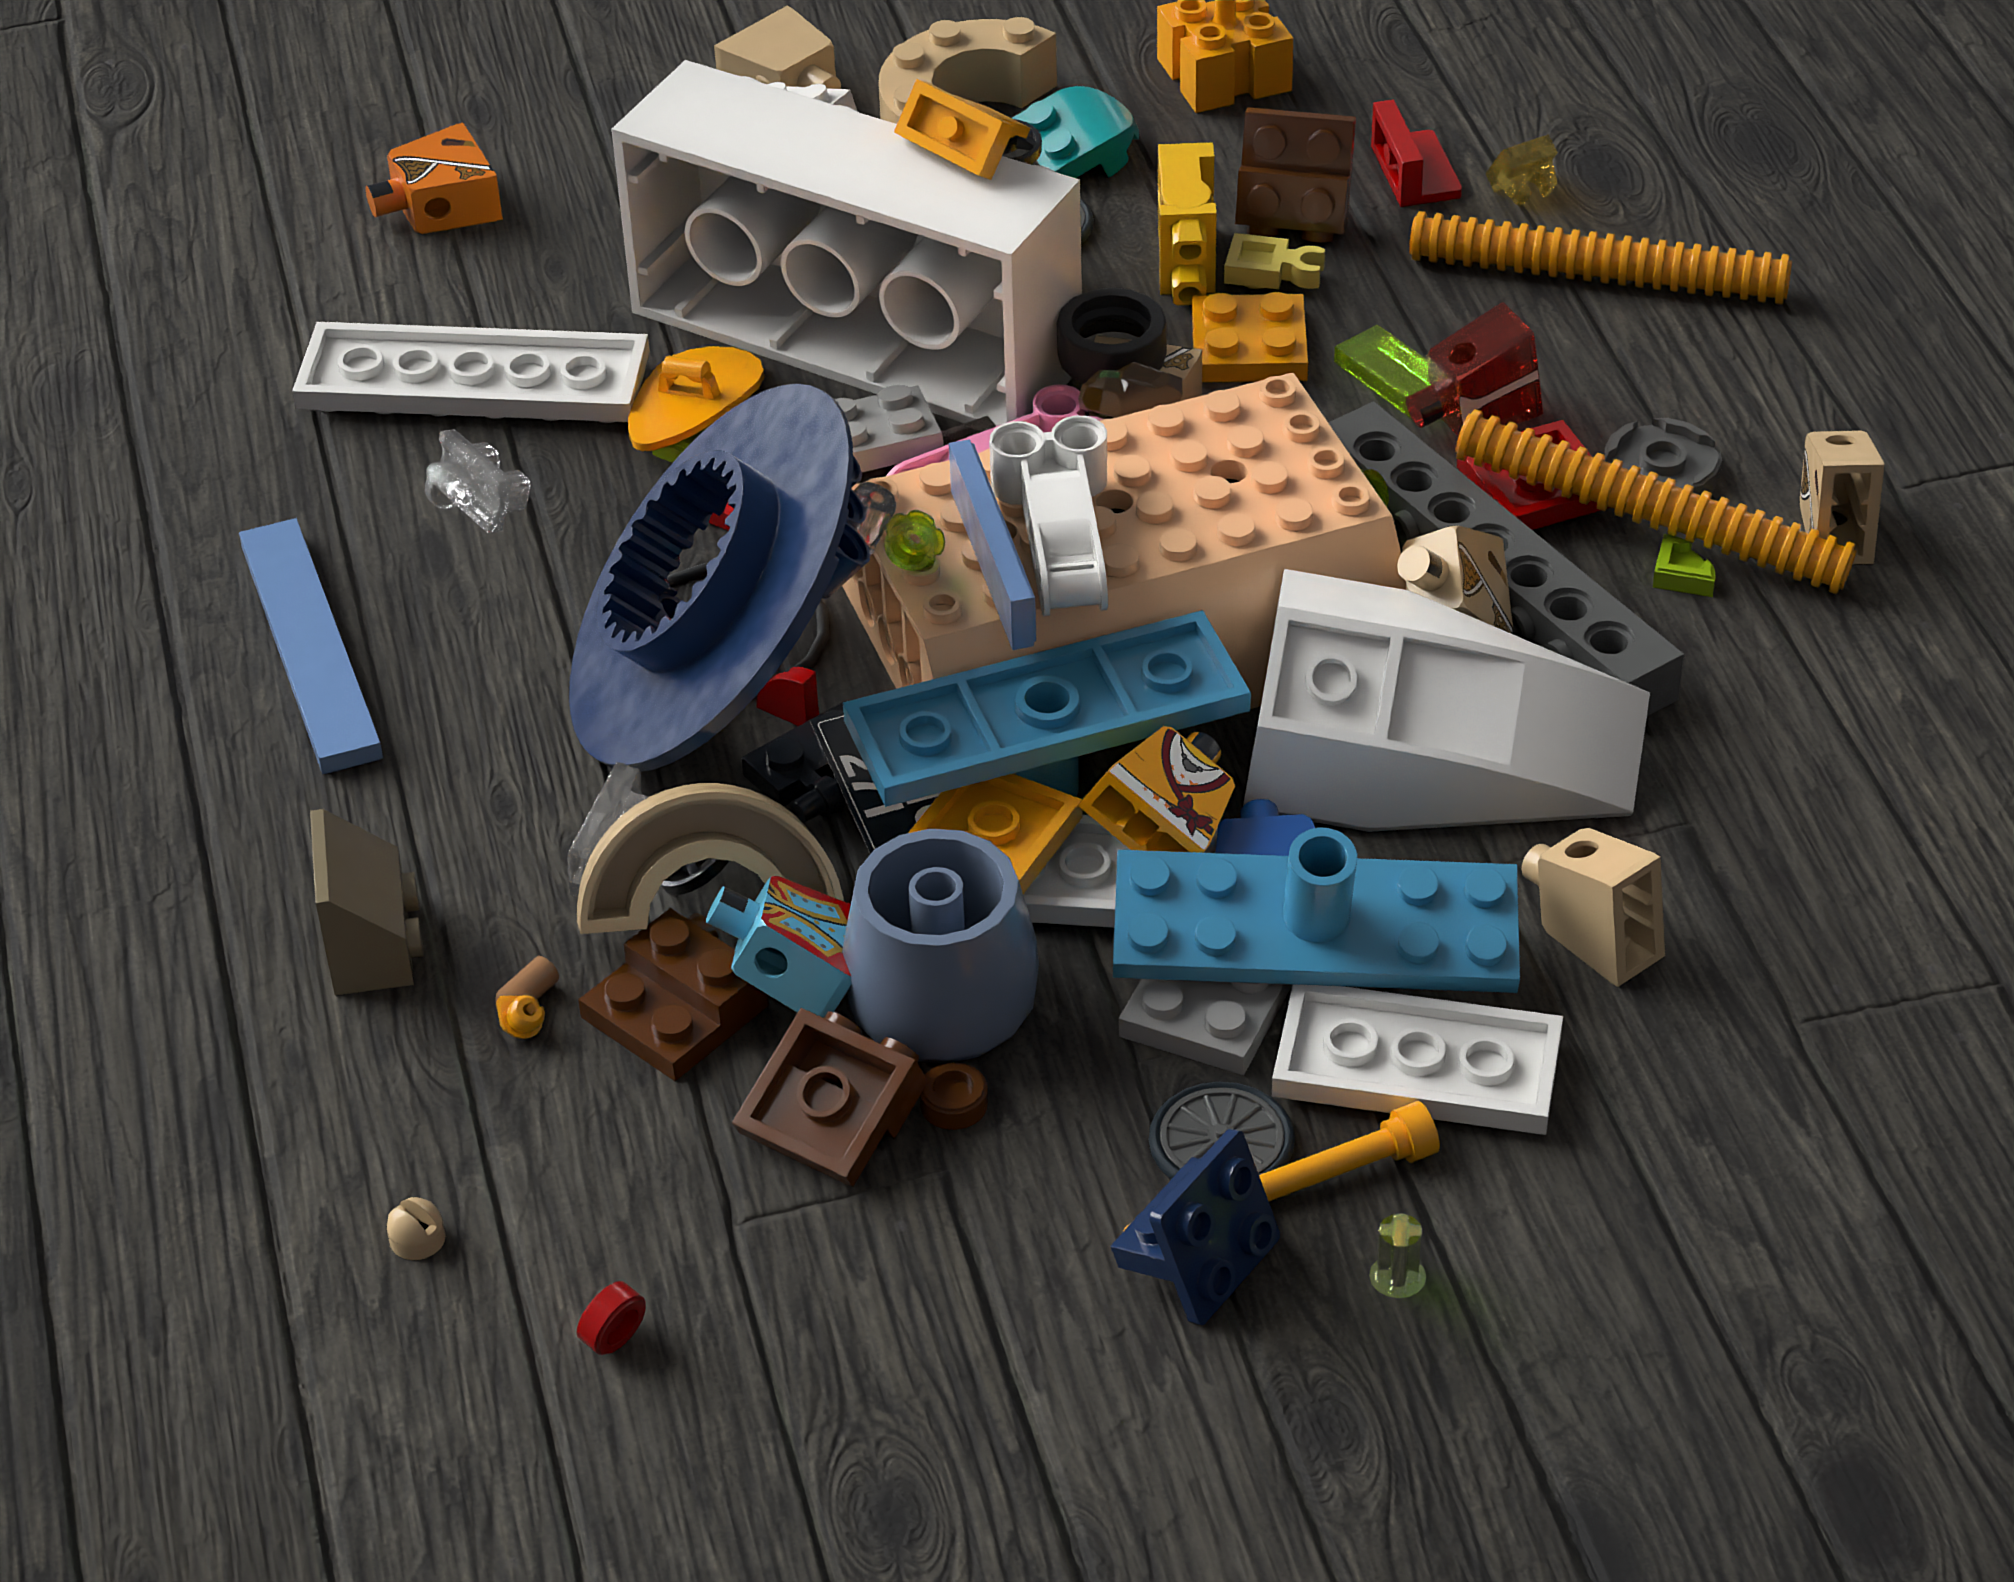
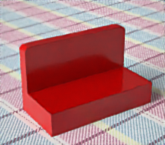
[1371,99,1462,207]

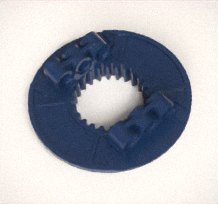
[569,384,870,772]

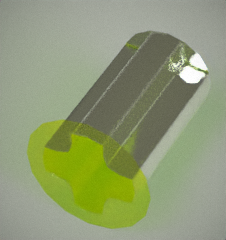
[1369,1213,1426,1298]

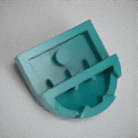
[1012,86,1139,178]

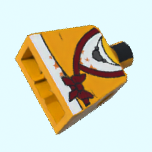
[1078,726,1235,853]

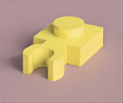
[1224,233,1325,289]

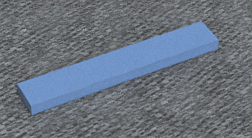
[239,518,383,774]

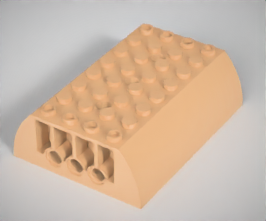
[842,372,1407,774]

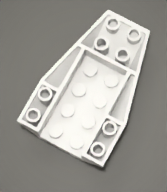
[1243,569,1650,832]

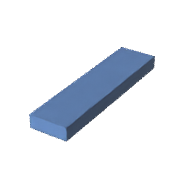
[949,439,1036,650]

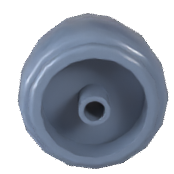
[842,829,1039,1064]

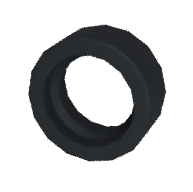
[1057,287,1167,384]

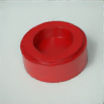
[577,1281,646,1355]

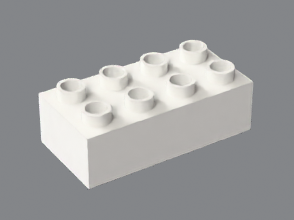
[611,60,1082,430]

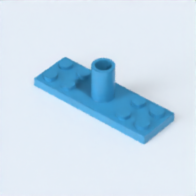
[843,610,1251,807]
[1113,828,1520,993]

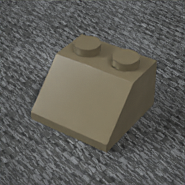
[310,809,424,996]

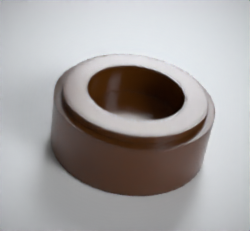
[920,1063,988,1130]

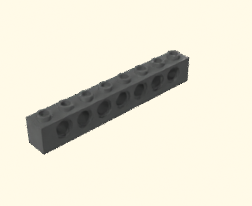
[1328,401,1684,716]

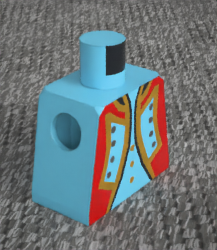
[706,876,852,1018]

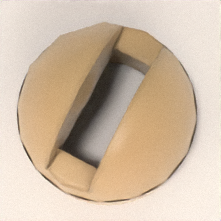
[387,1197,446,1260]

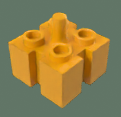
[1157,0,1294,113]

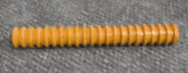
[1409,211,1792,305]
[1455,409,1857,594]

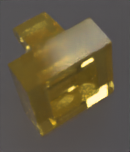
[1485,134,1558,205]

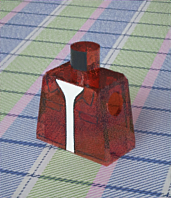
[1406,302,1543,436]

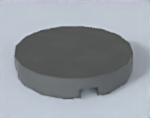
[1604,418,1722,495]

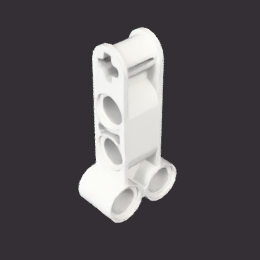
[989,415,1108,616]

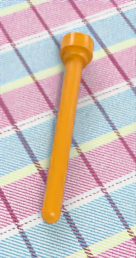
[1122,1101,1440,1233]

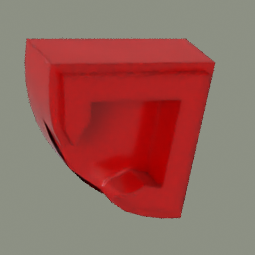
[757,667,819,726]

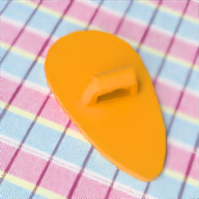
[628,346,765,451]

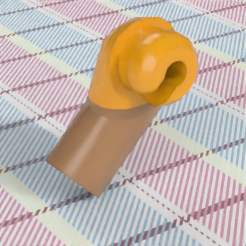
[495,956,559,1039]

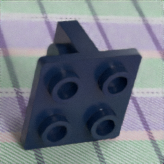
[1110,1129,1280,1325]

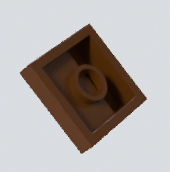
[1235,107,1356,242]
[578,908,769,1081]
[732,1008,928,1187]

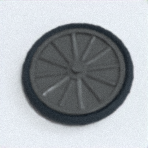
[1149,1082,1295,1179]

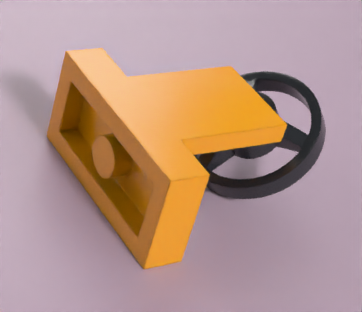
[894,79,1042,180]

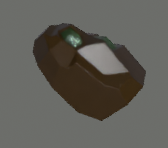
[1078,362,1183,419]

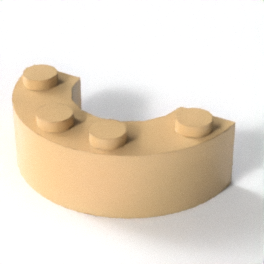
[878,17,1057,124]
[577,783,844,934]

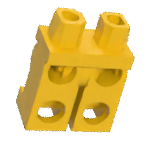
[1158,142,1217,306]

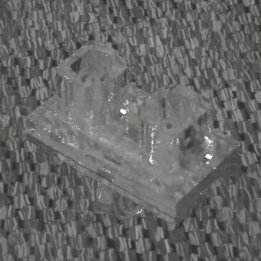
[425,429,531,533]

